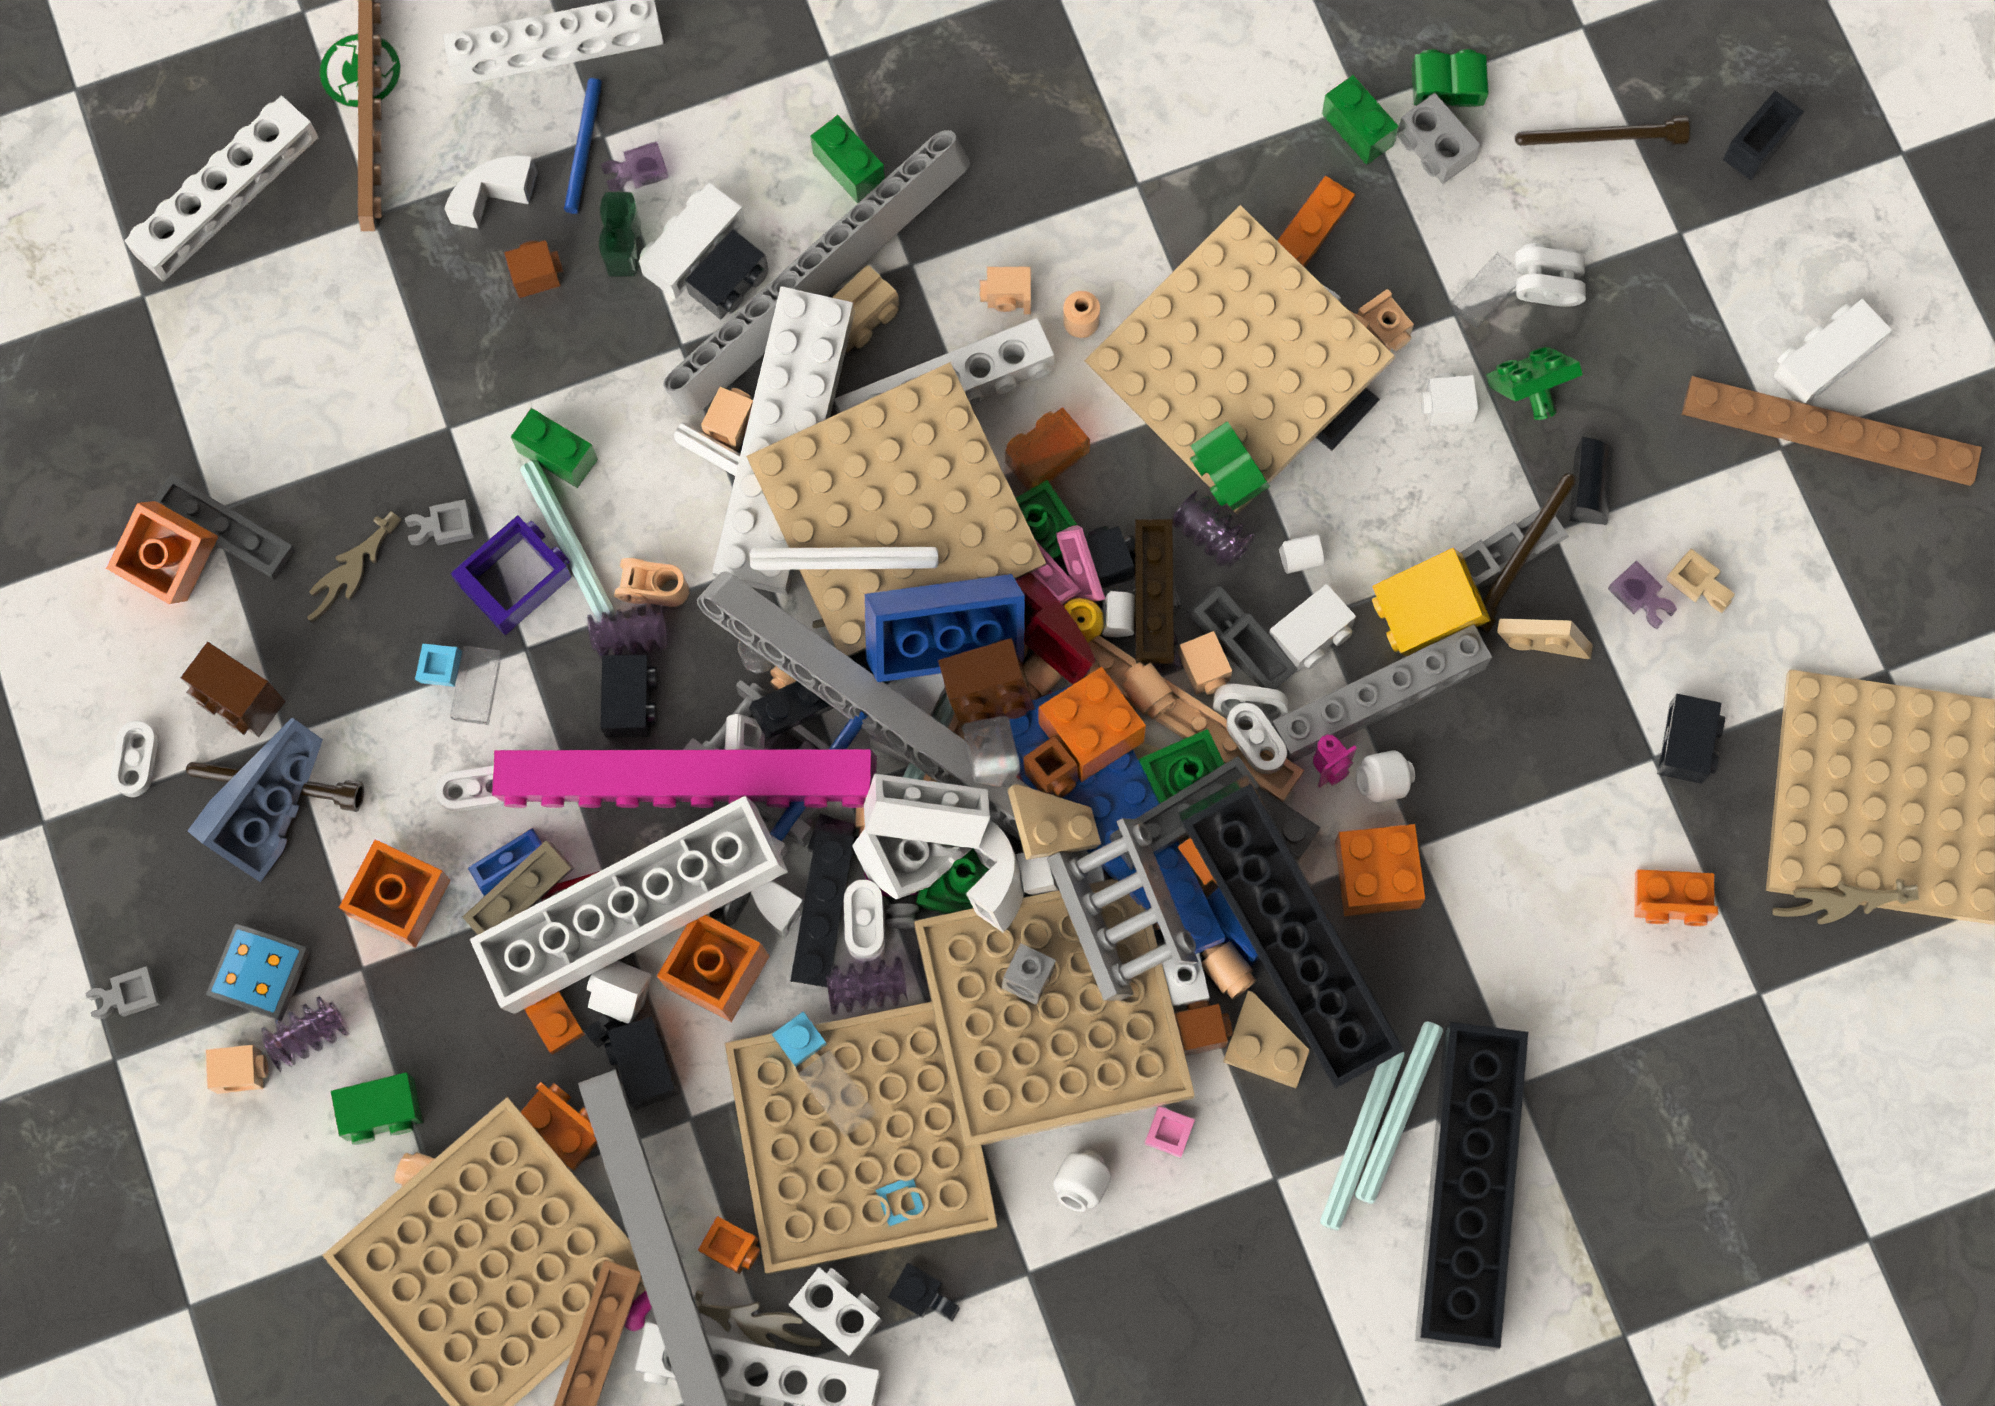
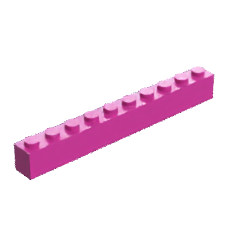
[492,749,877,808]

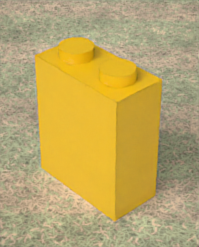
[1372,548,1491,656]

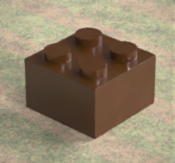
[938,638,1035,731]
[180,641,286,737]

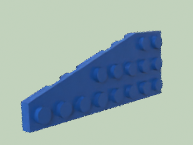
[993,685,1225,954]

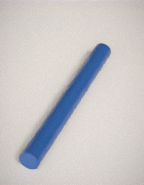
[564,78,602,214]
[770,711,868,841]

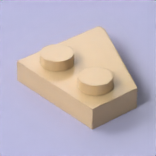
[1497,619,1593,659]
[1007,784,1101,860]
[1223,991,1310,1088]

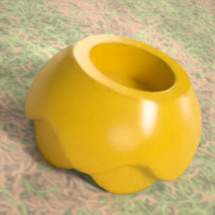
[1063,598,1104,643]

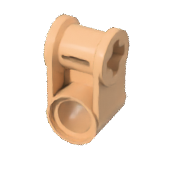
[614,558,689,607]

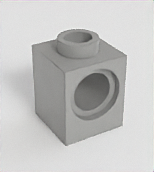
[1002,943,1056,1005]

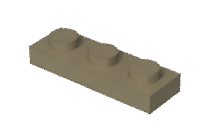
[462,840,574,935]

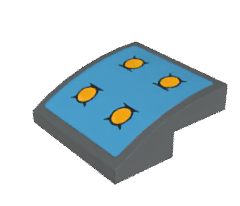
[206,924,311,1021]

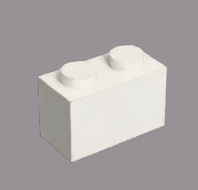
[1269,584,1356,673]

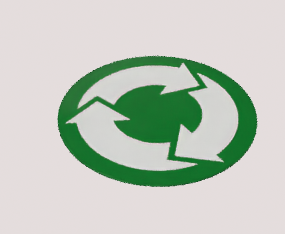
[320,34,400,107]

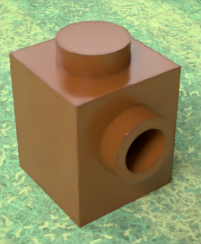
[504,240,564,298]
[1023,736,1078,798]
[1174,1000,1233,1056]

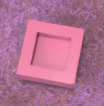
[1145,1106,1195,1158]

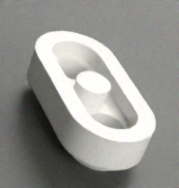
[1213,683,1289,725]
[1226,703,1287,774]
[110,721,158,797]
[435,766,504,812]

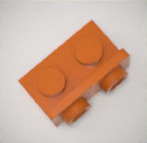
[1635,869,1718,926]
[521,1082,597,1171]

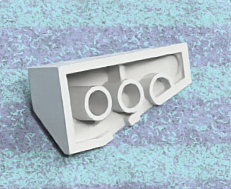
[852,819,998,899]

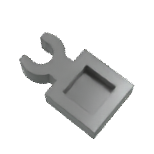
[405,499,474,545]
[85,966,161,1019]

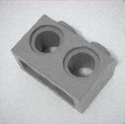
[1398,93,1480,184]

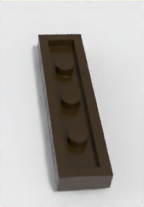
[1135,519,1174,664]

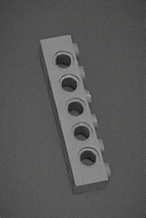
[1272,625,1492,762]

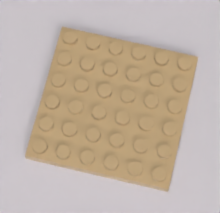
[1084,205,1395,514]
[746,362,1046,657]
[1766,670,1995,925]
[914,879,1195,1149]
[725,1002,998,1275]
[322,1097,646,1406]

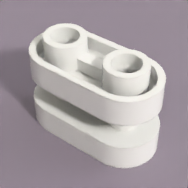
[1515,243,1586,307]
[844,880,886,964]

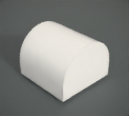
[1279,534,1324,574]
[1102,591,1135,637]
[725,714,765,750]

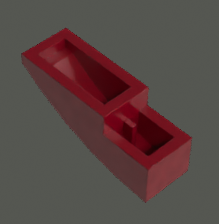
[1017,572,1096,685]

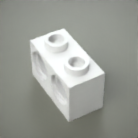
[788,1268,882,1358]

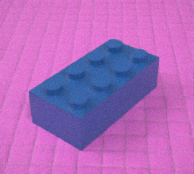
[865,574,1025,682]

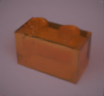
[1005,407,1090,490]

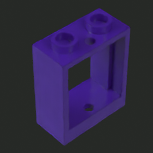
[450,515,572,635]

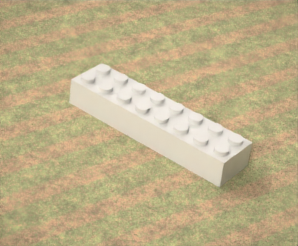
[712,286,855,595]
[470,796,788,1014]

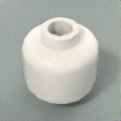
[1356,750,1415,803]
[1053,1150,1111,1212]

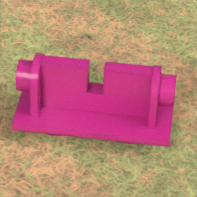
[1313,735,1357,788]

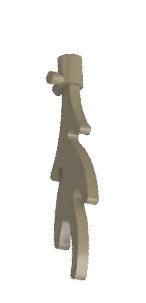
[307,511,402,622]
[1772,879,1919,924]
[694,1290,822,1349]

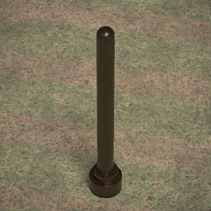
[1514,115,1690,146]
[1477,473,1576,634]
[186,762,364,812]

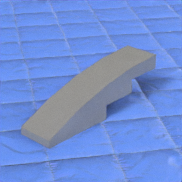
[1461,508,1568,590]

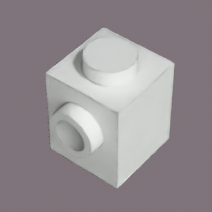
[1421,373,1478,426]
[1162,953,1210,1011]
[587,961,652,1024]

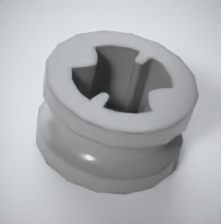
[885,903,919,929]

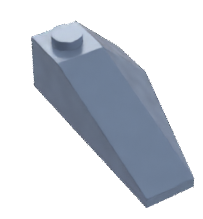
[188,718,323,882]

